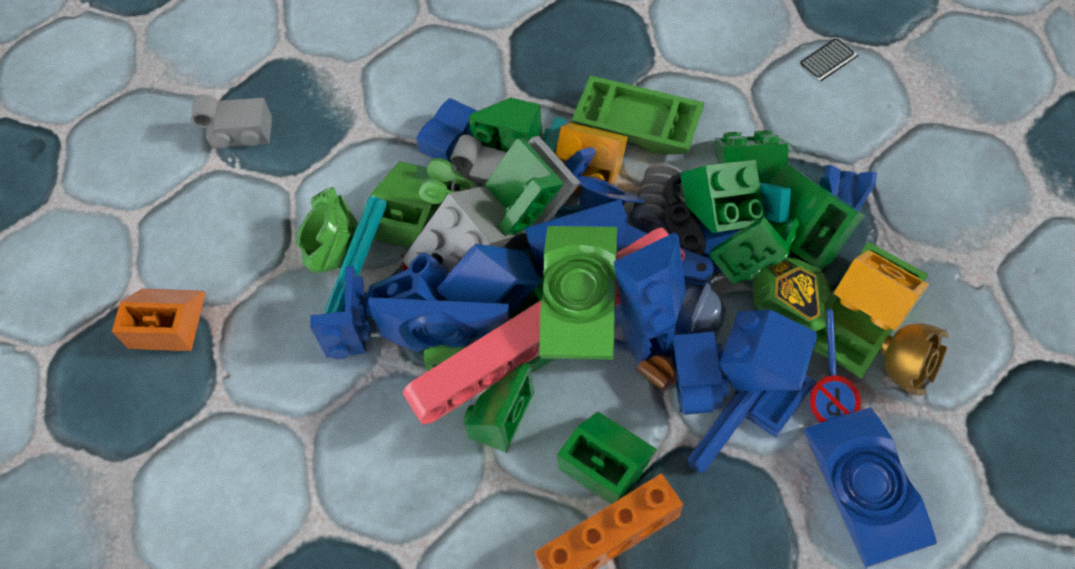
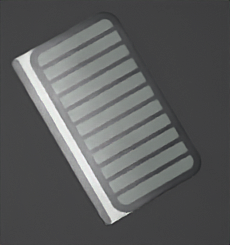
[800,39,859,82]

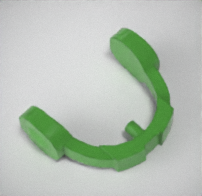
[419,158,477,204]

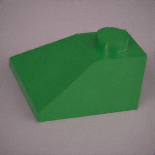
[463,363,534,453]

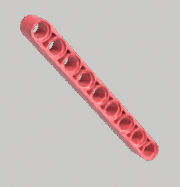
[403,228,685,424]

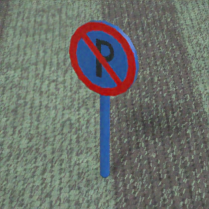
[808,309,861,423]

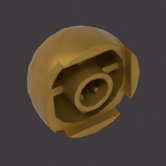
[881,323,949,396]

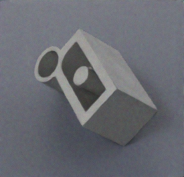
[190,94,272,148]
[450,135,507,187]

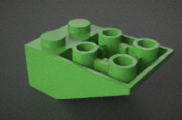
[370,161,452,248]

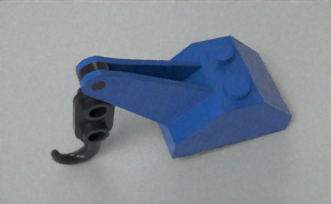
[525,174,713,285]

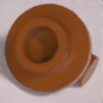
[637,355,676,391]

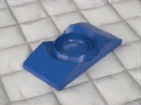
[368,297,511,352]
[803,407,937,568]

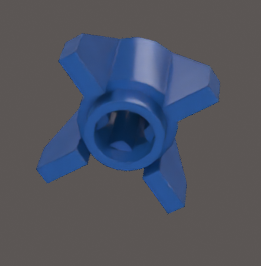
[819,165,877,211]

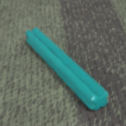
[324,196,387,314]

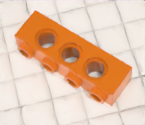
[534,473,683,569]

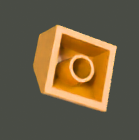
[833,250,929,331]

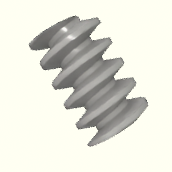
[630,163,682,233]

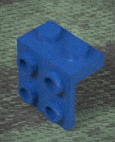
[310,266,371,359]

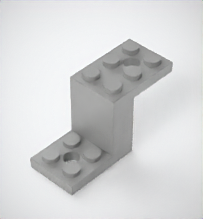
[402,136,580,301]

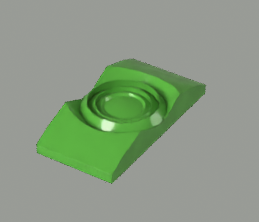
[571,75,705,154]
[539,226,617,360]
[813,242,929,378]

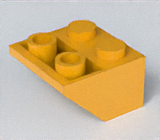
[555,123,628,194]

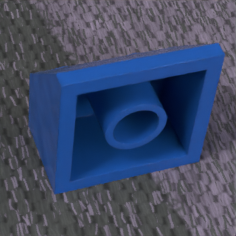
[613,232,686,338]
[719,309,817,391]

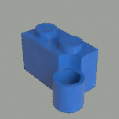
[365,252,447,319]
[671,332,729,415]

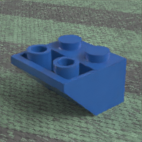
[437,244,541,315]

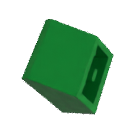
[469,97,543,152]
[715,130,788,183]
[680,160,765,233]
[557,412,657,504]

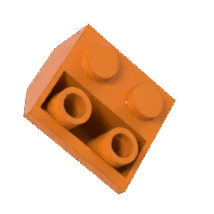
[111,288,206,351]

